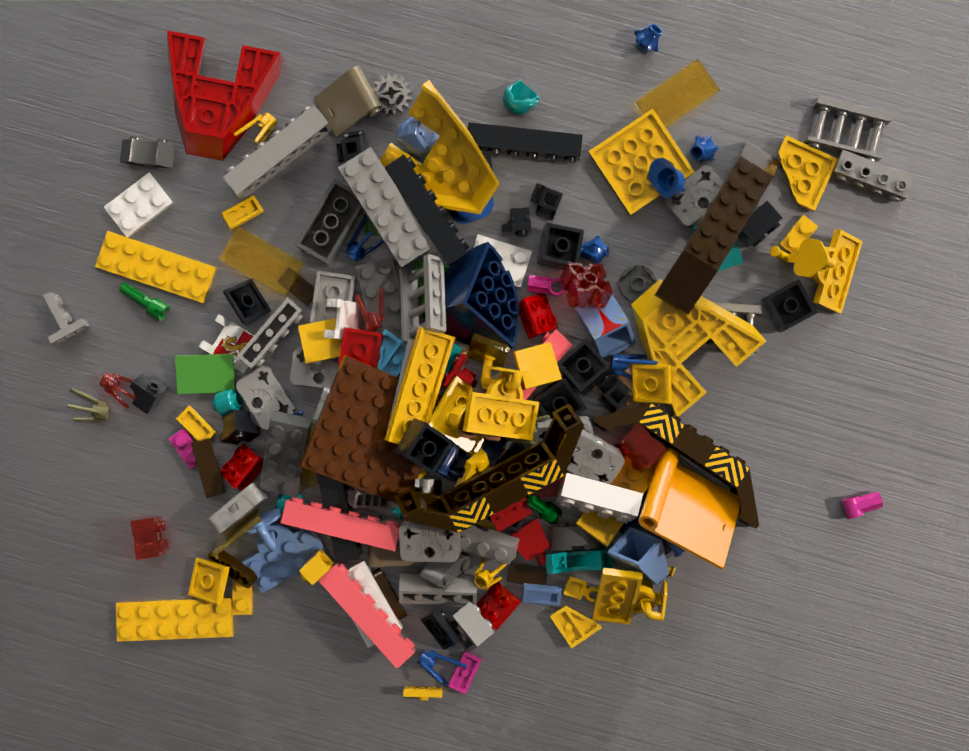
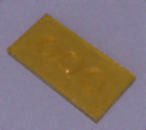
[636,59,720,128]
[220,227,305,296]

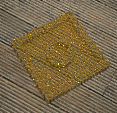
[467,334,510,368]

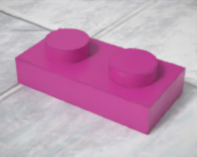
[169,428,197,470]
[448,651,482,695]

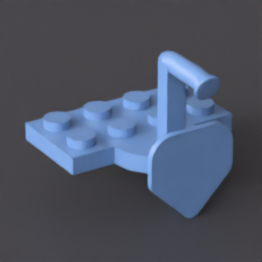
[242,509,329,593]

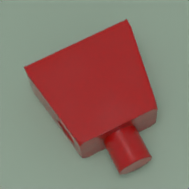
[510,517,550,566]

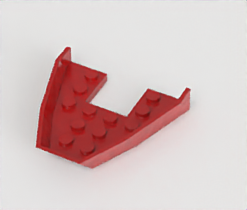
[167,30,283,161]

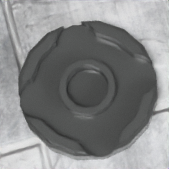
[618,265,657,302]

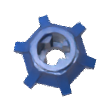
[634,23,663,52]
[690,135,719,162]
[580,236,609,266]

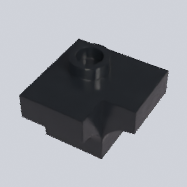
[336,130,367,164]
[530,183,563,220]
[501,207,531,237]
[598,372,633,413]
[130,374,170,414]
[220,409,261,445]

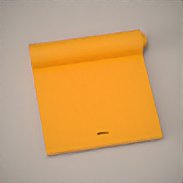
[638,448,740,570]

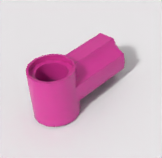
[527,275,566,297]
[841,491,883,519]

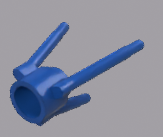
[345,214,384,261]
[610,354,658,380]
[417,650,467,687]

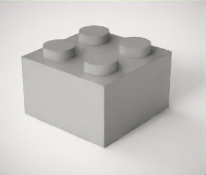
[447,602,495,653]

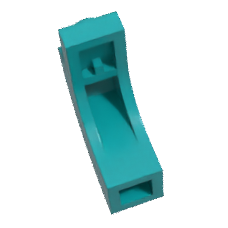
[546,549,613,574]

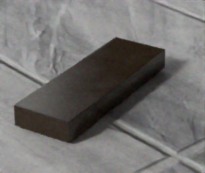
[191,437,225,498]

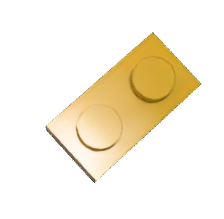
[779,215,819,254]
[232,579,253,615]

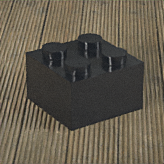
[738,201,782,248]
[537,222,584,272]
[761,279,817,333]
[557,338,613,397]
[533,375,587,419]
[394,418,454,476]

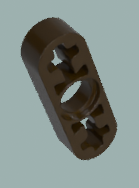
[208,547,258,588]
[372,567,408,620]

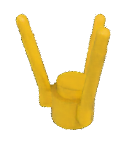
[233,112,277,152]
[473,556,516,590]

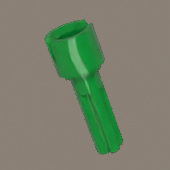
[119,282,170,322]
[526,494,562,524]

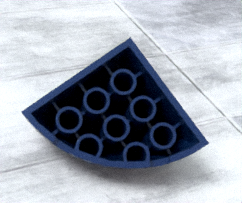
[421,242,520,351]

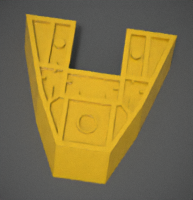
[380,80,500,214]
[631,279,766,417]

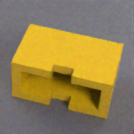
[299,549,334,585]

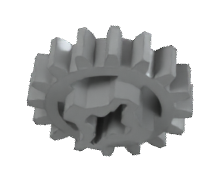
[372,73,412,116]

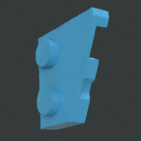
[377,329,407,377]

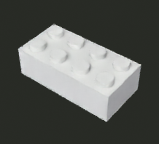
[555,473,643,523]
[348,559,403,648]

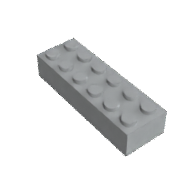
[223,105,332,201]
[338,147,434,269]

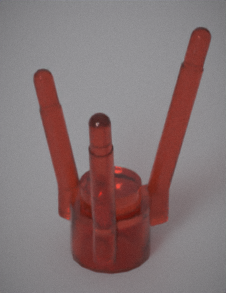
[354,287,385,331]
[100,372,136,408]

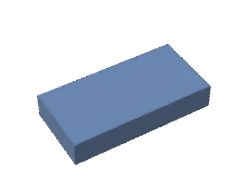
[522,583,562,606]

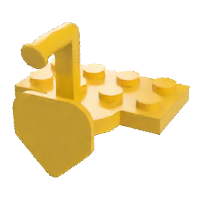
[770,229,863,314]
[463,354,539,441]
[592,566,676,625]

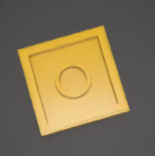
[298,318,342,364]
[513,342,562,390]
[632,364,672,404]
[188,557,230,605]

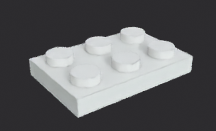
[104,172,174,238]
[473,234,532,288]

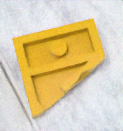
[550,605,602,649]

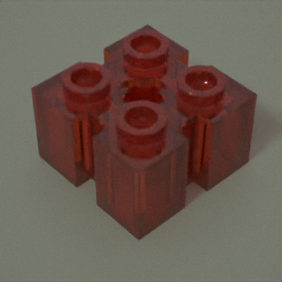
[560,262,613,308]
[615,423,667,473]
[130,516,169,560]

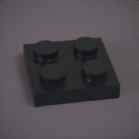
[420,609,462,650]

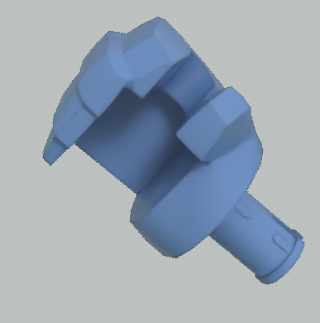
[396,117,439,157]

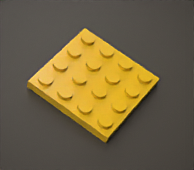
[589,109,695,216]

